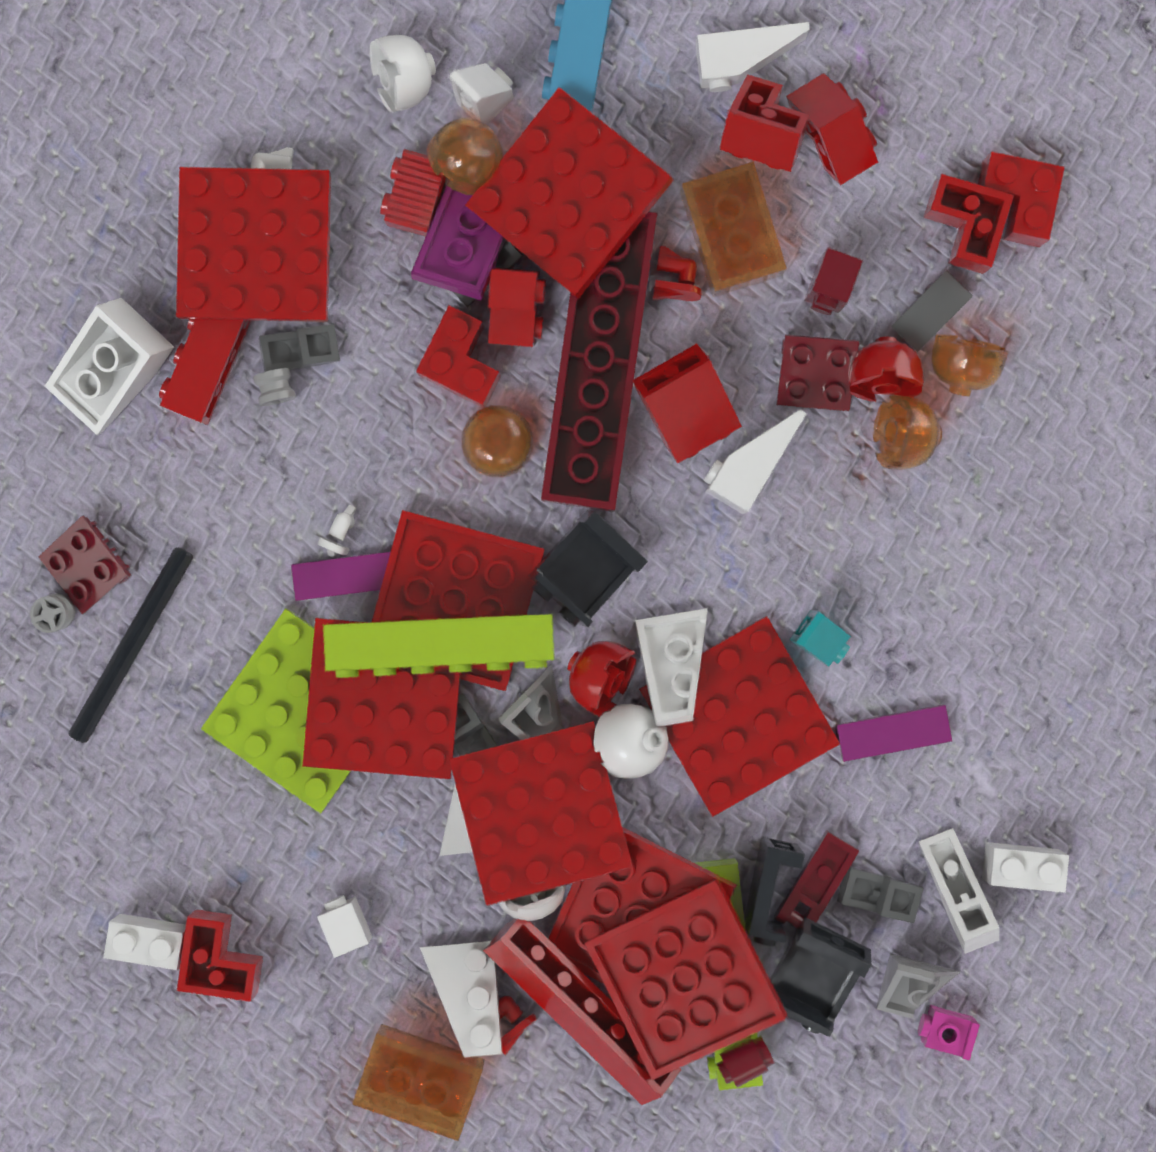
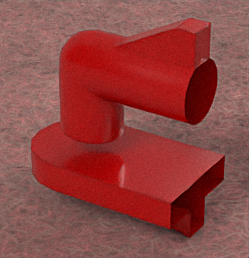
[652,246,702,301]
[498,996,538,1056]

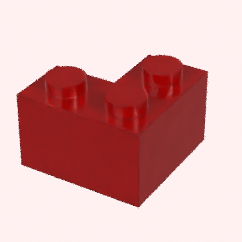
[786,73,878,186]
[719,74,810,172]
[978,151,1065,247]
[923,174,1014,274]
[488,268,546,347]
[416,305,501,409]
[177,909,263,1002]

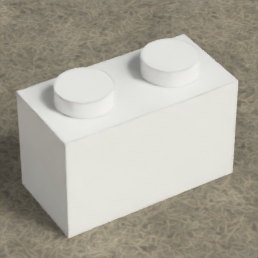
[982,842,1069,893]
[103,914,186,970]

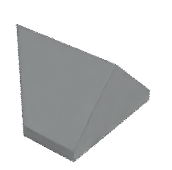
[498,664,565,740]
[876,953,960,1019]

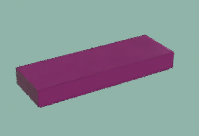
[291,552,390,601]
[835,704,952,762]

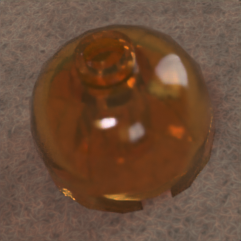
[427,118,503,195]
[931,334,1008,396]
[873,395,942,470]
[461,405,534,478]

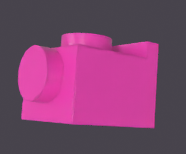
[918,1005,980,1061]

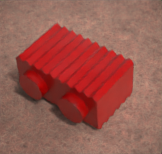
[380,149,449,237]

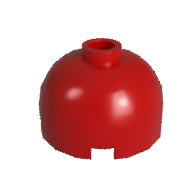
[849,336,924,402]
[567,641,637,717]

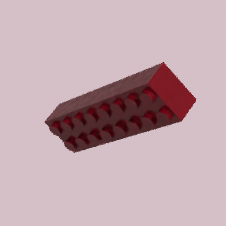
[541,212,657,512]

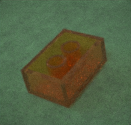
[680,161,787,297]
[352,1024,485,1141]

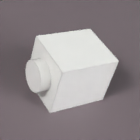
[317,895,373,958]

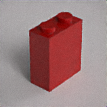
[632,343,742,464]

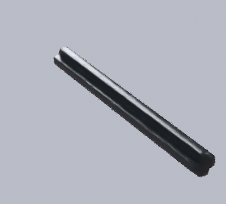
[69,547,193,743]

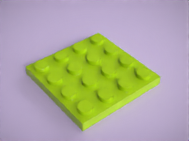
[201,608,351,814]

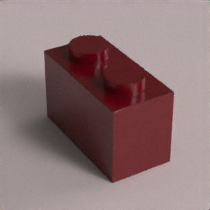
[804,247,863,315]

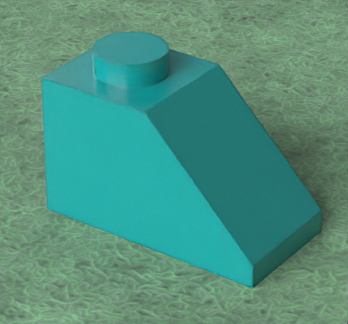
[789,610,851,667]

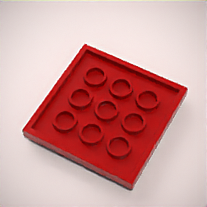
[465,87,674,299]
[176,167,331,322]
[372,510,545,691]
[639,616,840,817]
[302,618,461,779]
[449,721,633,906]
[548,827,737,984]
[584,878,788,1080]

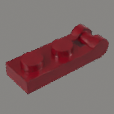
[774,830,859,931]

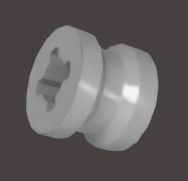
[253,368,296,406]
[30,593,76,633]

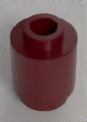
[717,1036,775,1088]

